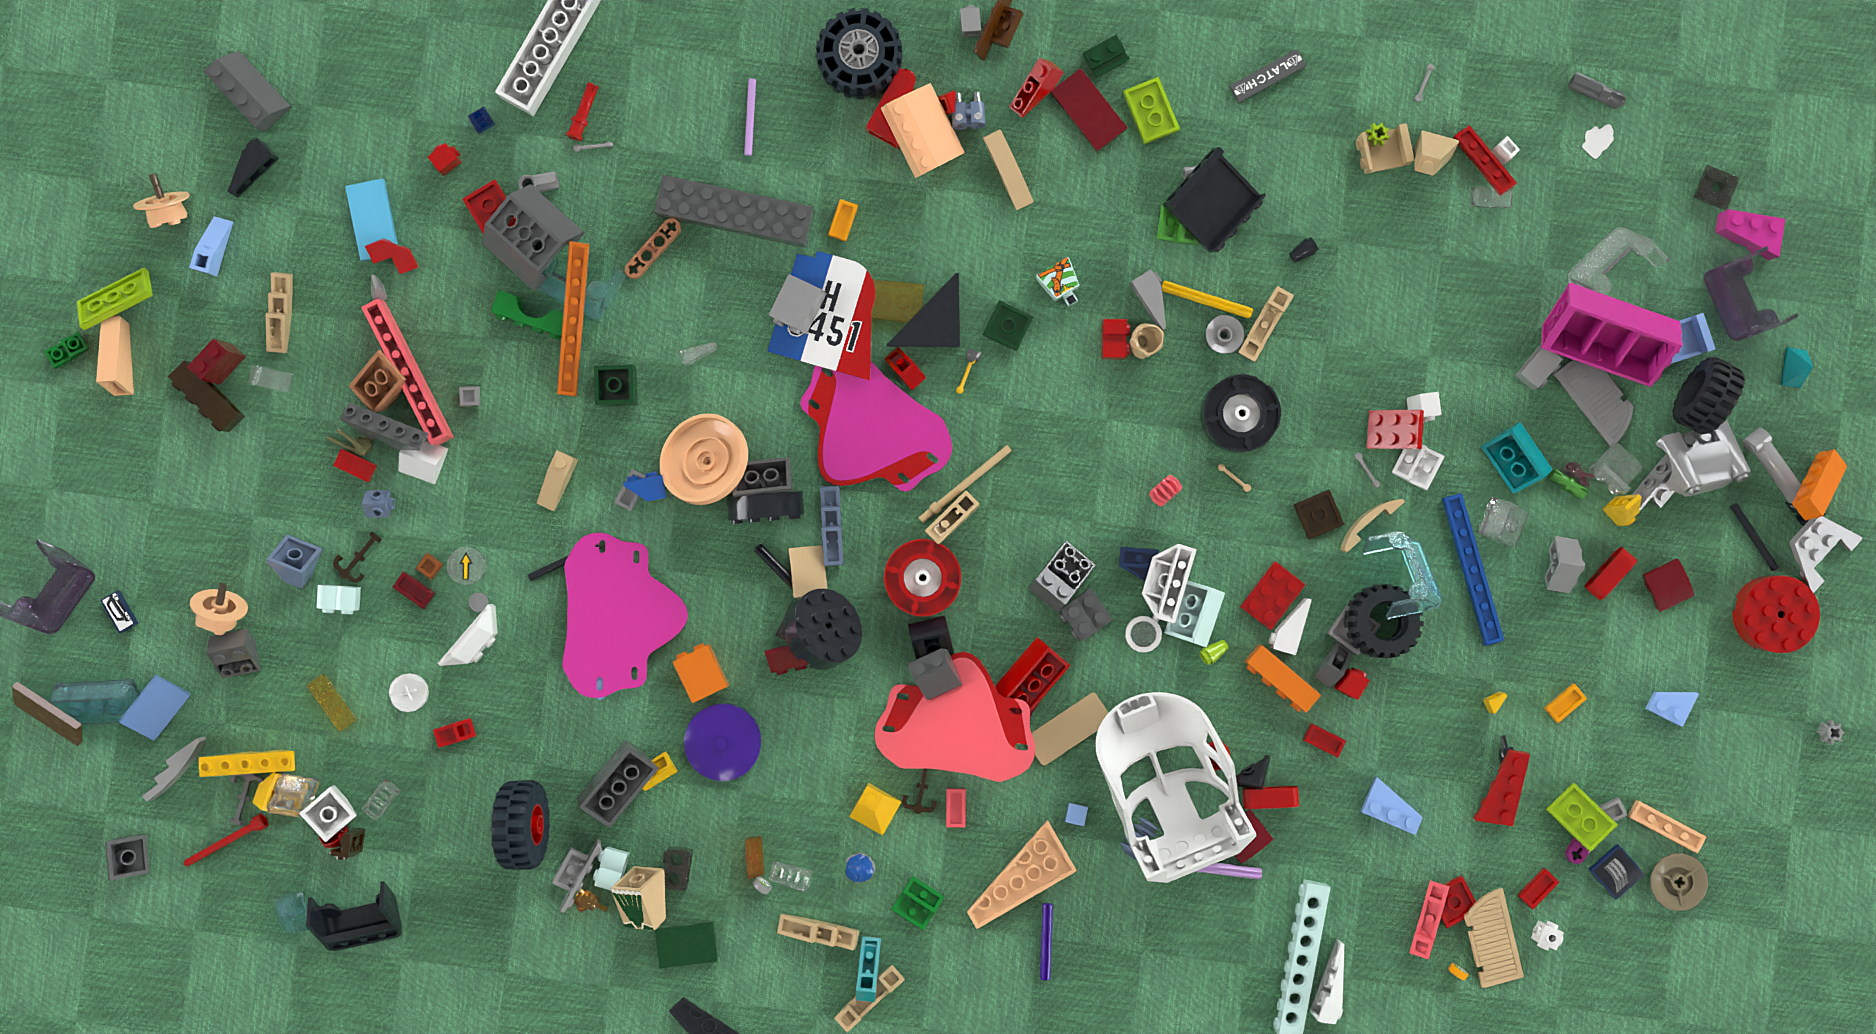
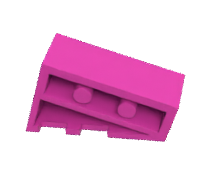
[1715,209,1785,261]

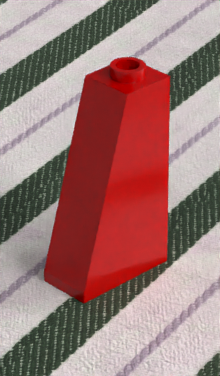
[866,68,916,150]

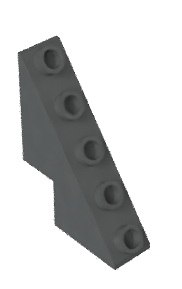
[339,403,429,450]

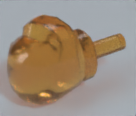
[574,890,608,912]

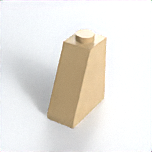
[1415,130,1459,176]

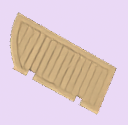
[1464,888,1524,988]

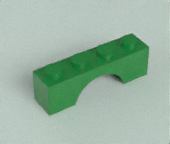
[491,290,563,341]

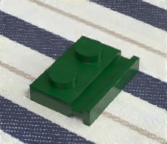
[1083,34,1130,78]

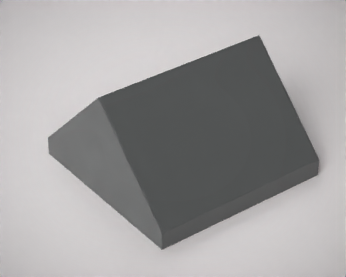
[105,834,150,881]

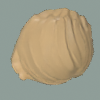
[1130,323,1164,359]

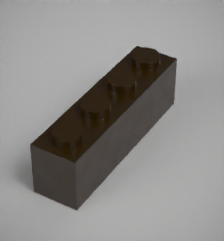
[168,360,245,432]

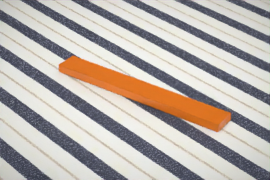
[557,241,590,396]

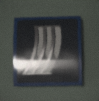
[1589,844,1644,900]

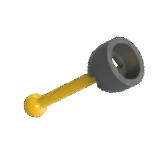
[956,348,982,394]

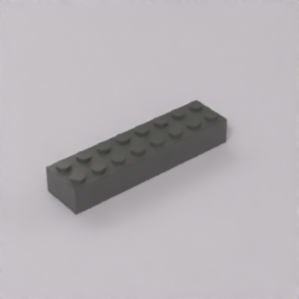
[654,175,814,248]

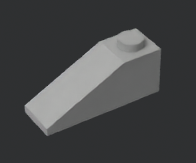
[1130,269,1166,331]

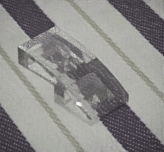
[1471,186,1513,208]
[248,365,292,393]

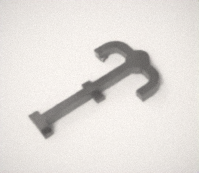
[230,773,264,826]

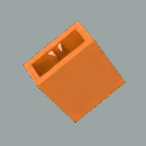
[673,643,729,703]

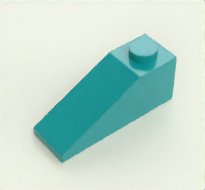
[856,936,881,1002]

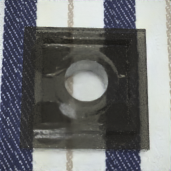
[1693,165,1739,210]

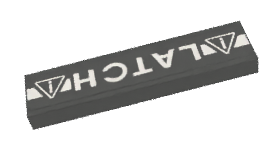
[1229,49,1306,104]

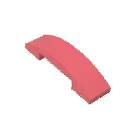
[1409,880,1450,960]

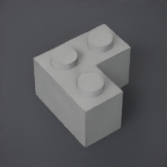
[1544,536,1585,593]

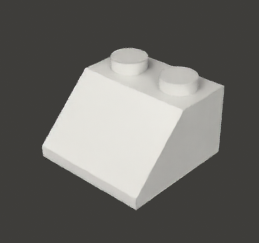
[299,785,357,842]

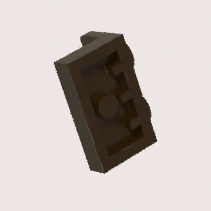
[329,828,366,860]

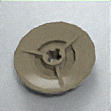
[1650,853,1708,911]

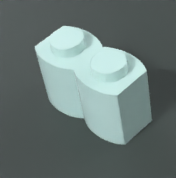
[316,585,361,614]
[593,847,630,890]

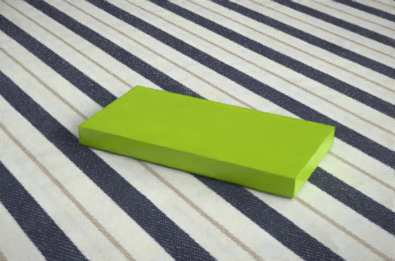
[76,267,153,330]

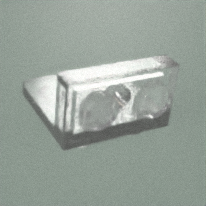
[1589,442,1643,495]

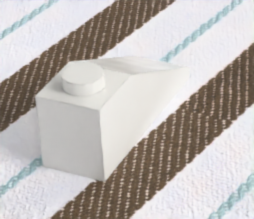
[1269,598,1311,655]

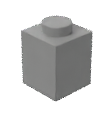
[960,5,981,37]

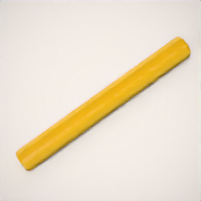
[1161,281,1253,318]

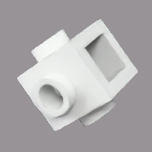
[1531,920,1564,950]

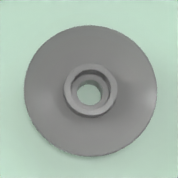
[1206,315,1244,354]

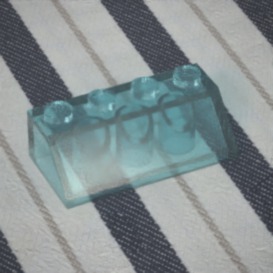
[49,679,140,725]

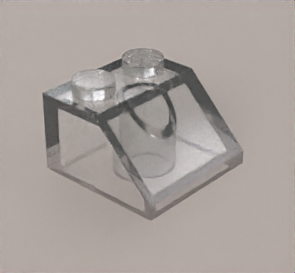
[1478,497,1529,548]

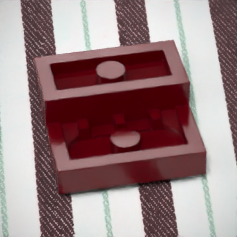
[1642,558,1695,612]
[1234,809,1274,864]

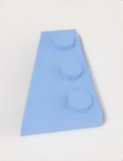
[1361,776,1423,835]

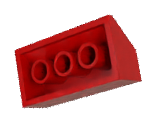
[995,637,1071,715]

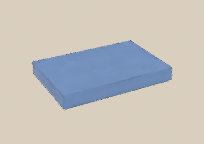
[119,674,190,741]

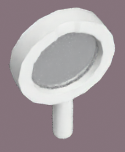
[1125,615,1162,652]

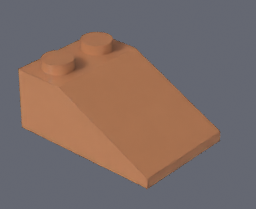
[349,350,406,413]

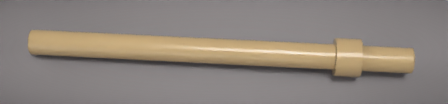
[918,445,1012,523]

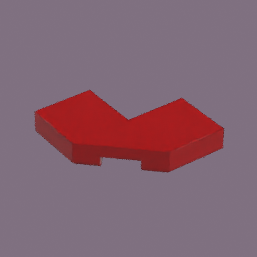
[365,238,419,274]

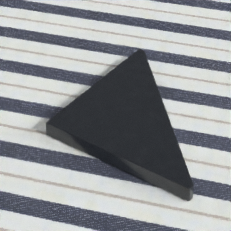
[886,273,960,347]

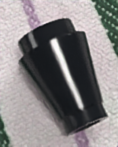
[1289,237,1319,263]

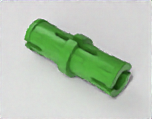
[1548,469,1588,500]

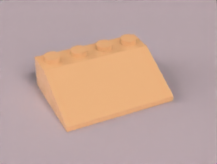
[881,83,965,178]

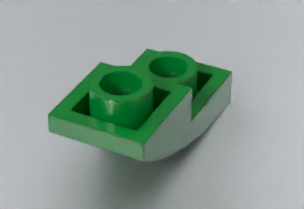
[44,332,89,369]

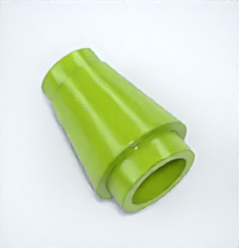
[1199,640,1229,665]

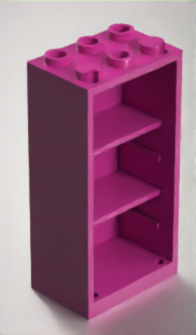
[1541,282,1683,387]

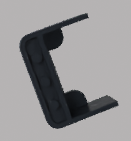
[306,881,402,951]

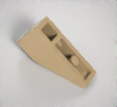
[537,450,578,512]
[925,491,980,545]

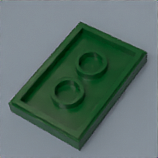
[655,922,718,968]

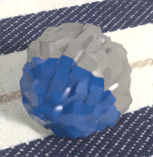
[845,853,875,883]

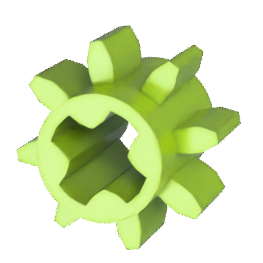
[1365,122,1390,147]

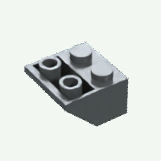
[206,629,260,678]

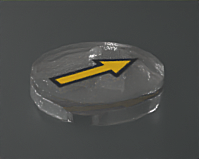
[447,547,487,585]

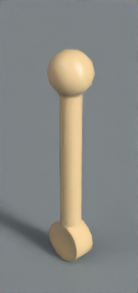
[1218,464,1251,492]

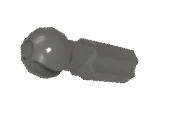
[1568,72,1626,109]

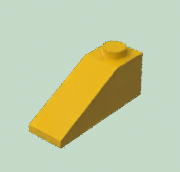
[1602,494,1641,526]

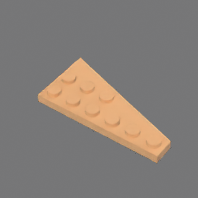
[967,820,1077,929]

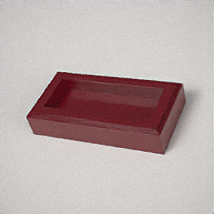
[392,571,436,609]

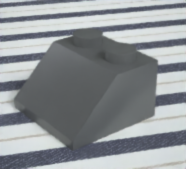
[908,648,963,700]

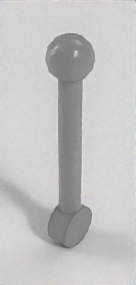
[1414,64,1434,102]
[573,142,613,152]
[1354,453,1380,488]

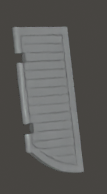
[1553,359,1635,447]

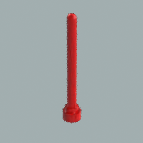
[183,813,269,867]

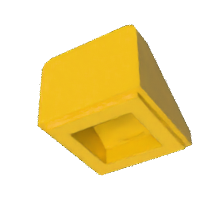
[1483,692,1507,714]

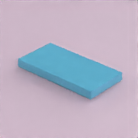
[345,178,398,262]

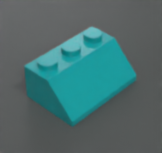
[1481,422,1552,494]

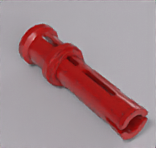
[565,82,599,142]

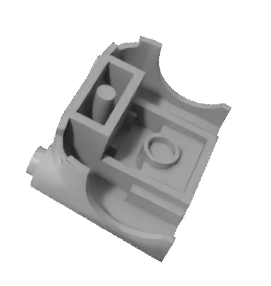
[1655,420,1751,497]

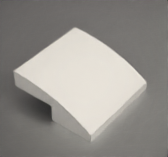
[1392,444,1445,491]

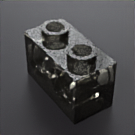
[663,846,693,891]

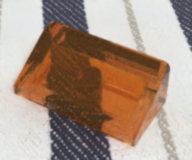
[745,836,764,879]

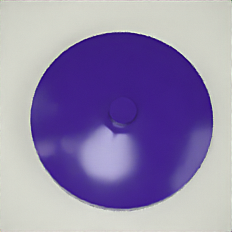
[684,703,762,781]

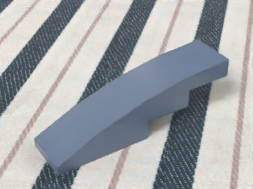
[820,486,844,566]

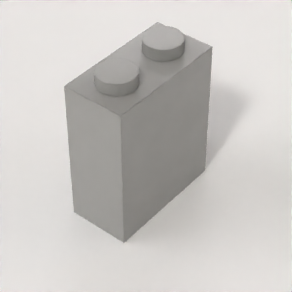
[769,274,827,335]

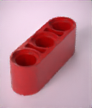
[1584,547,1637,601]
[1242,786,1299,809]

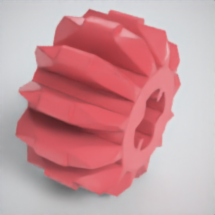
[1149,475,1182,507]

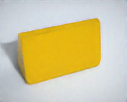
[642,751,677,791]

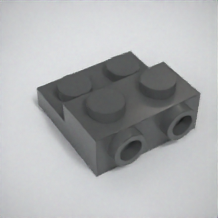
[1059,588,1113,642]

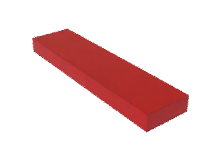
[1453,125,1517,196]

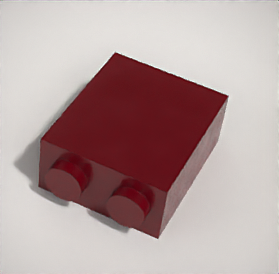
[187,338,246,385]

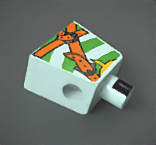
[1036,257,1079,306]

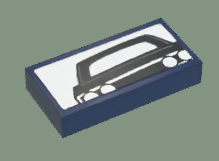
[100,590,139,633]

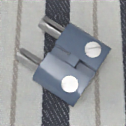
[952,92,986,130]

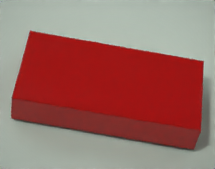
[333,449,378,482]
[1302,723,1346,758]
[1517,868,1559,910]

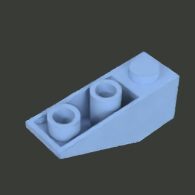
[189,216,233,277]

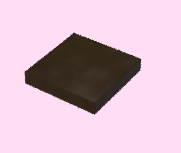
[1293,489,1344,540]

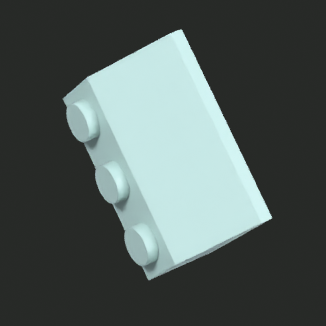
[1164,581,1225,648]

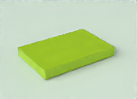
[1123,76,1180,145]
[1545,783,1618,852]

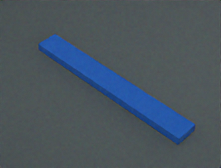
[1442,493,1504,646]

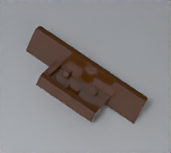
[974,0,1024,61]

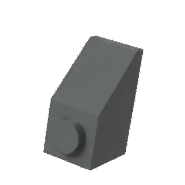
[1314,641,1353,688]

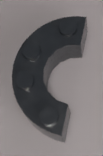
[726,491,805,524]

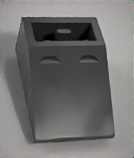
[1028,541,1095,612]

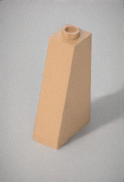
[96,315,134,396]

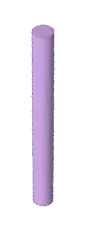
[744,79,756,156]

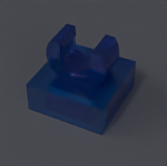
[468,106,495,134]

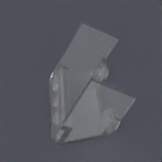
[1568,227,1670,295]

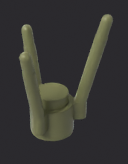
[326,429,374,457]

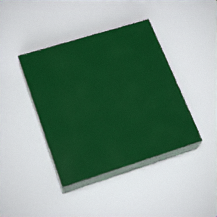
[983,300,1033,352]

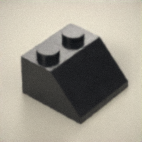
[908,615,954,660]

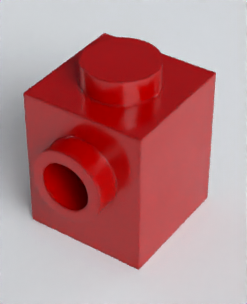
[427,143,462,176]

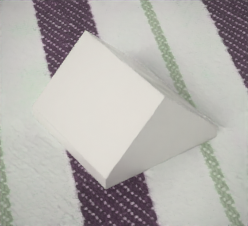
[399,440,448,484]

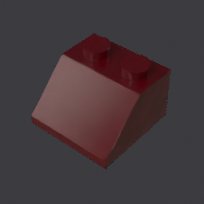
[764,645,809,675]

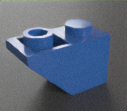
[623,471,667,501]

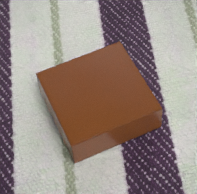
[416,553,444,580]

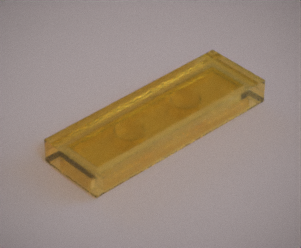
[306,674,357,732]

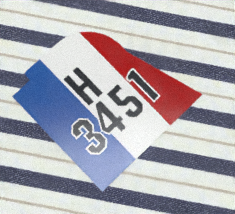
[767,251,876,381]

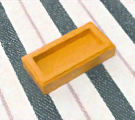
[828,199,858,242]
[1544,683,1587,723]

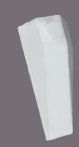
[1310,939,1344,1024]

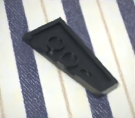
[669,997,740,1034]

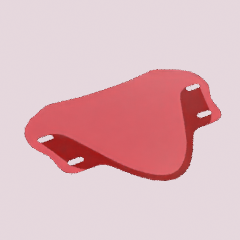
[875,652,1035,782]

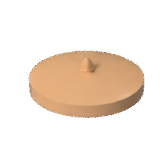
[660,414,748,505]

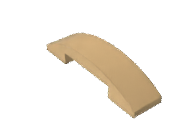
[1238,286,1294,362]
[1340,499,1405,552]
[834,965,905,1032]

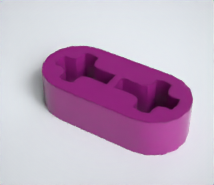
[1565,838,1589,864]

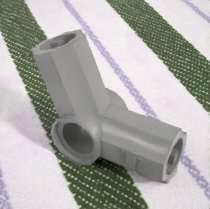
[518,171,560,192]

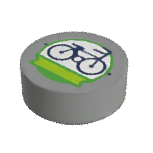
[753,876,772,894]

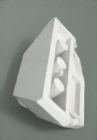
[1142,544,1197,624]
[438,604,498,666]

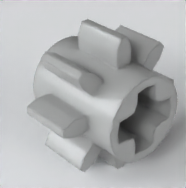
[1816,720,1845,745]

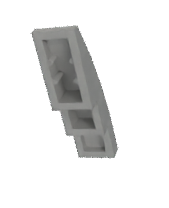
[142,737,207,802]

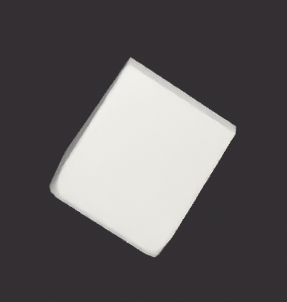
[1491,136,1520,165]

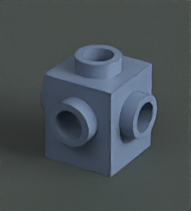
[362,490,395,518]

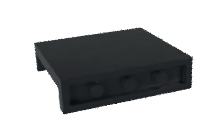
[1162,147,1266,252]

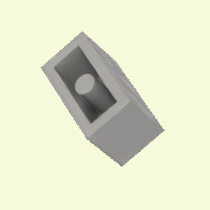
[1515,346,1563,390]

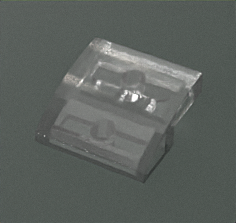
[266,773,319,818]

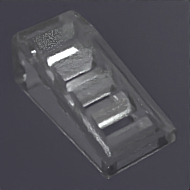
[677,342,719,367]
[361,779,401,821]
[768,861,813,892]

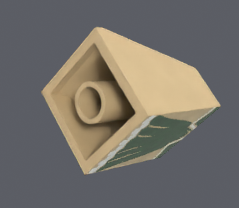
[610,866,666,931]

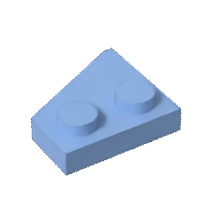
[1645,692,1699,727]

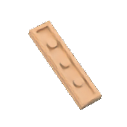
[1627,800,1706,854]

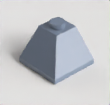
[266,534,322,589]

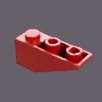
[1009,58,1064,118]

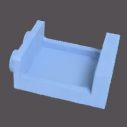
[1671,313,1715,364]

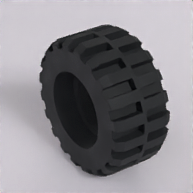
[1672,357,1745,435]
[1344,584,1424,658]

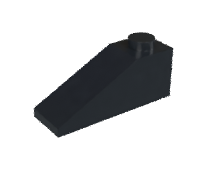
[228,138,279,198]

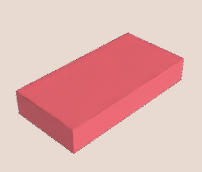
[946,788,966,827]

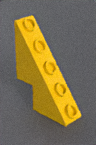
[198,749,295,777]

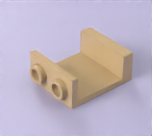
[1356,123,1415,174]

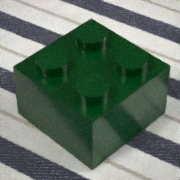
[594,365,637,407]

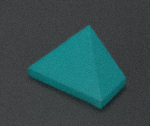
[1780,347,1813,388]

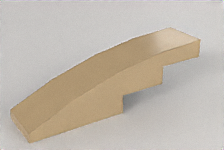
[983,129,1034,210]
[266,272,293,353]
[777,914,859,950]

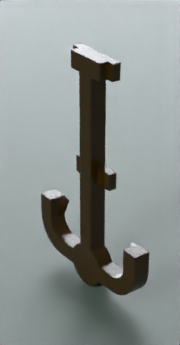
[333,531,382,583]
[902,768,937,814]

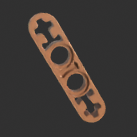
[625,218,681,279]

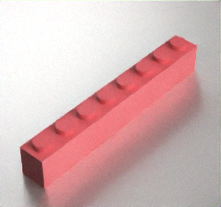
[361,298,454,446]

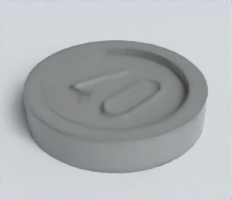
[469,593,489,612]

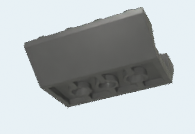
[482,184,585,292]

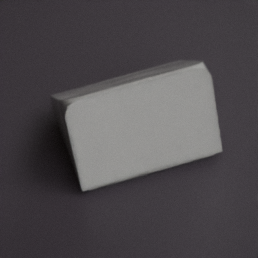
[371,274,387,301]

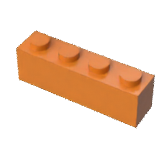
[1792,449,1847,520]
[1244,644,1321,713]

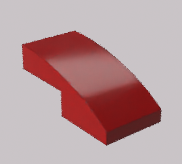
[433,718,476,748]

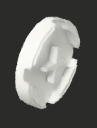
[389,673,429,712]

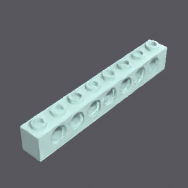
[1273,879,1331,1034]

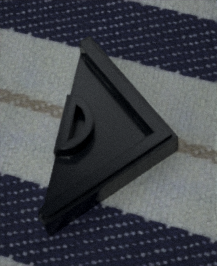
[1227,755,1271,790]

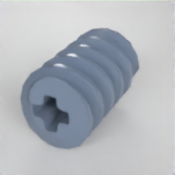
[1120,817,1160,861]

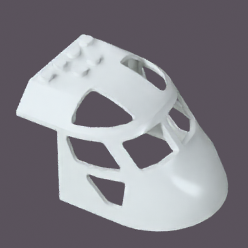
[1096,692,1256,883]

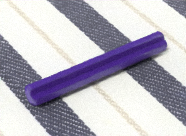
[1040,903,1053,980]

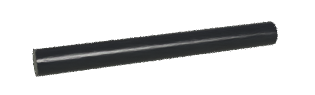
[1730,503,1779,571]
[528,543,601,581]

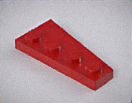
[1473,749,1530,826]

